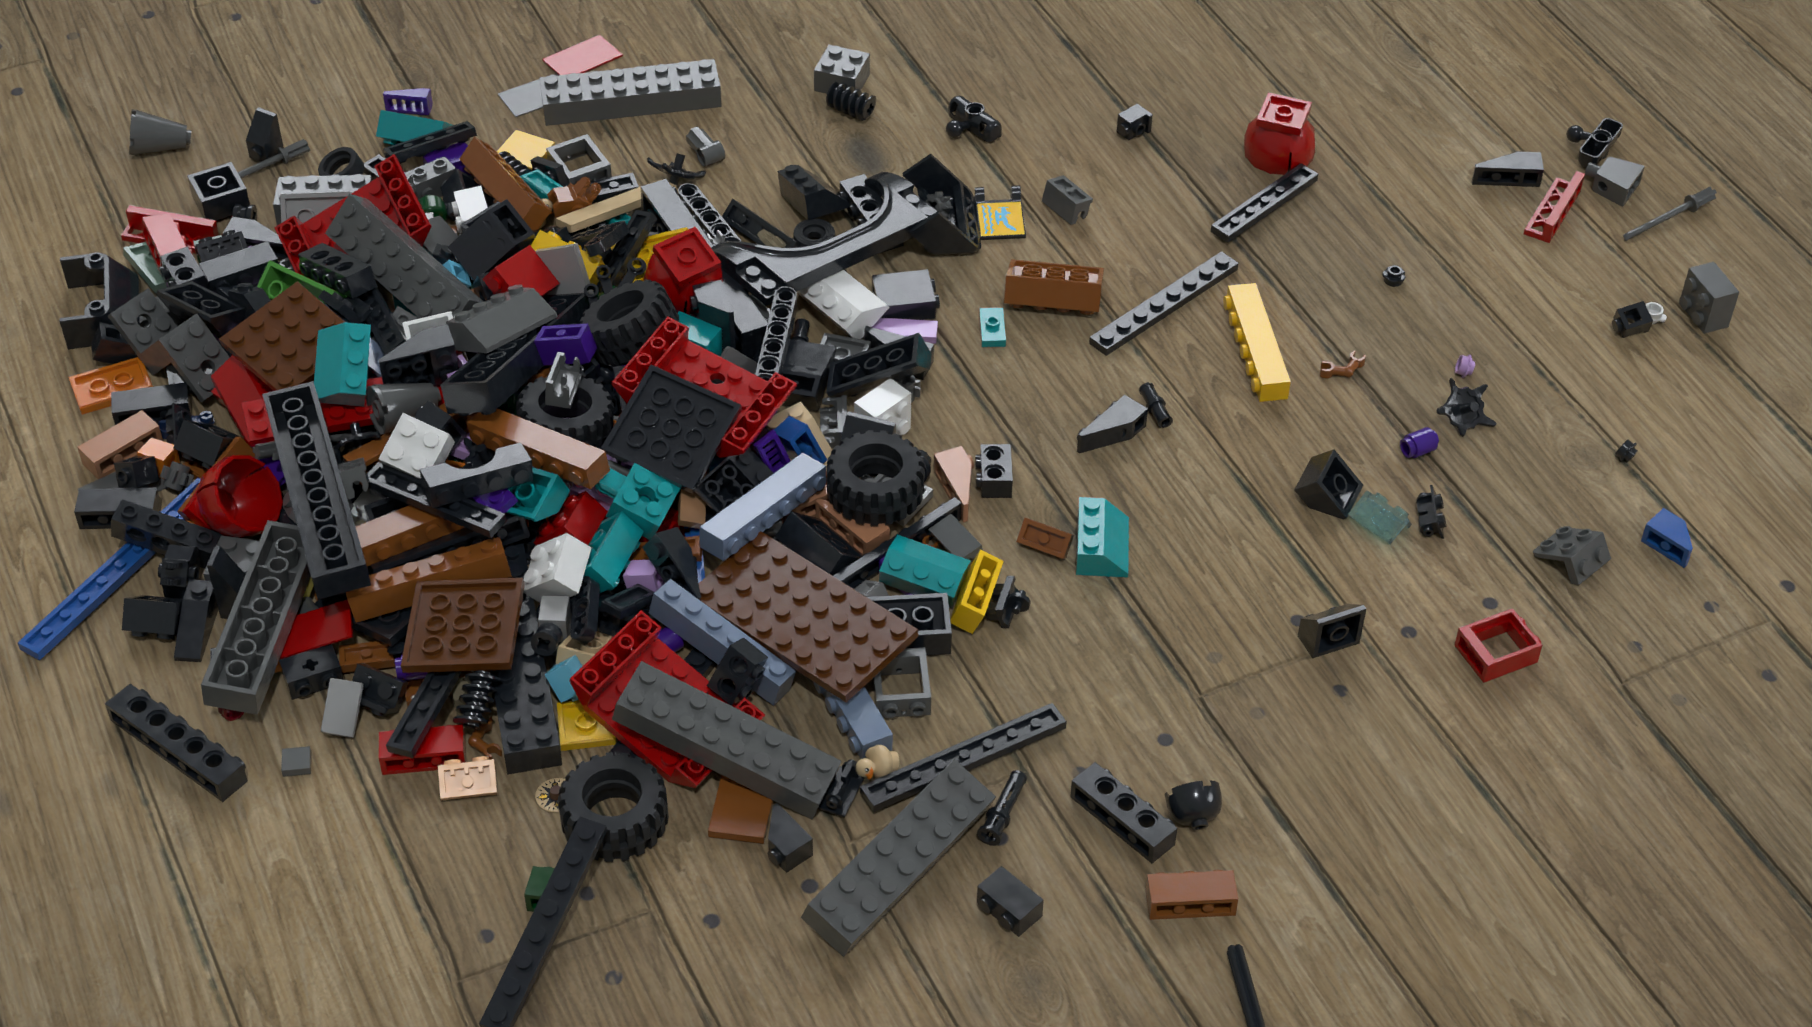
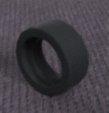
[318,147,365,176]

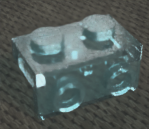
[1348,491,1412,544]

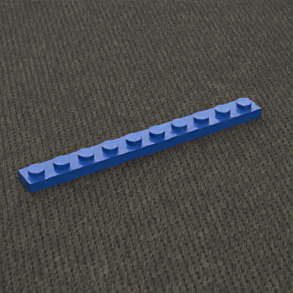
[18,478,201,660]

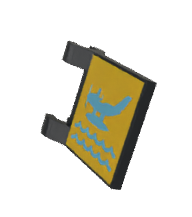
[974,185,1026,240]

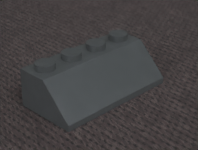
[446,284,557,353]

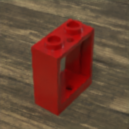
[1454,608,1543,683]

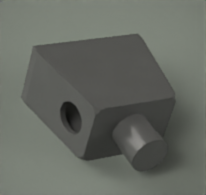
[1585,157,1645,207]

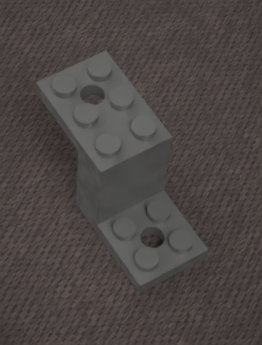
[108,288,230,402]

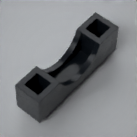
[420,442,533,508]

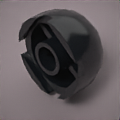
[1165,780,1222,830]

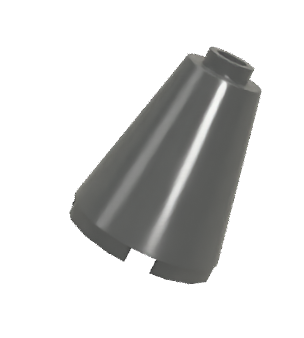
[129,109,191,155]
[366,383,441,435]

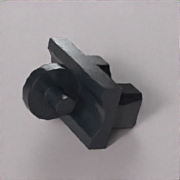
[985,576,1031,628]

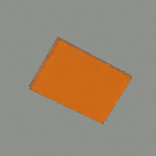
[68,357,153,415]

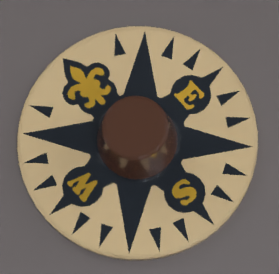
[535,778,565,812]

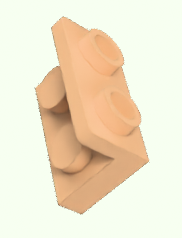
[438,756,498,801]

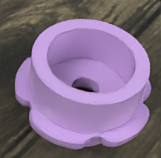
[1455,355,1475,378]

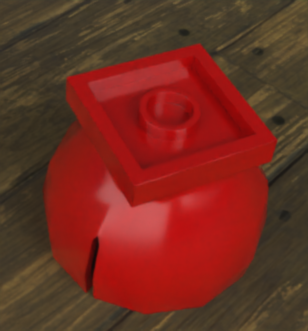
[1244,92,1315,175]
[644,227,723,315]
[182,455,283,538]

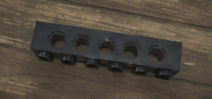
[105,683,248,802]

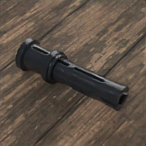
[977,770,1027,846]

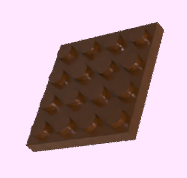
[219,281,345,391]
[401,578,525,673]

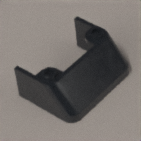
[902,154,981,255]
[59,252,141,350]

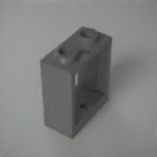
[546,134,612,185]
[873,647,931,718]

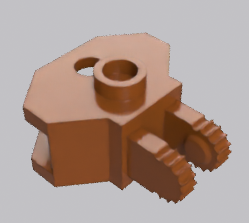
[547,177,601,219]

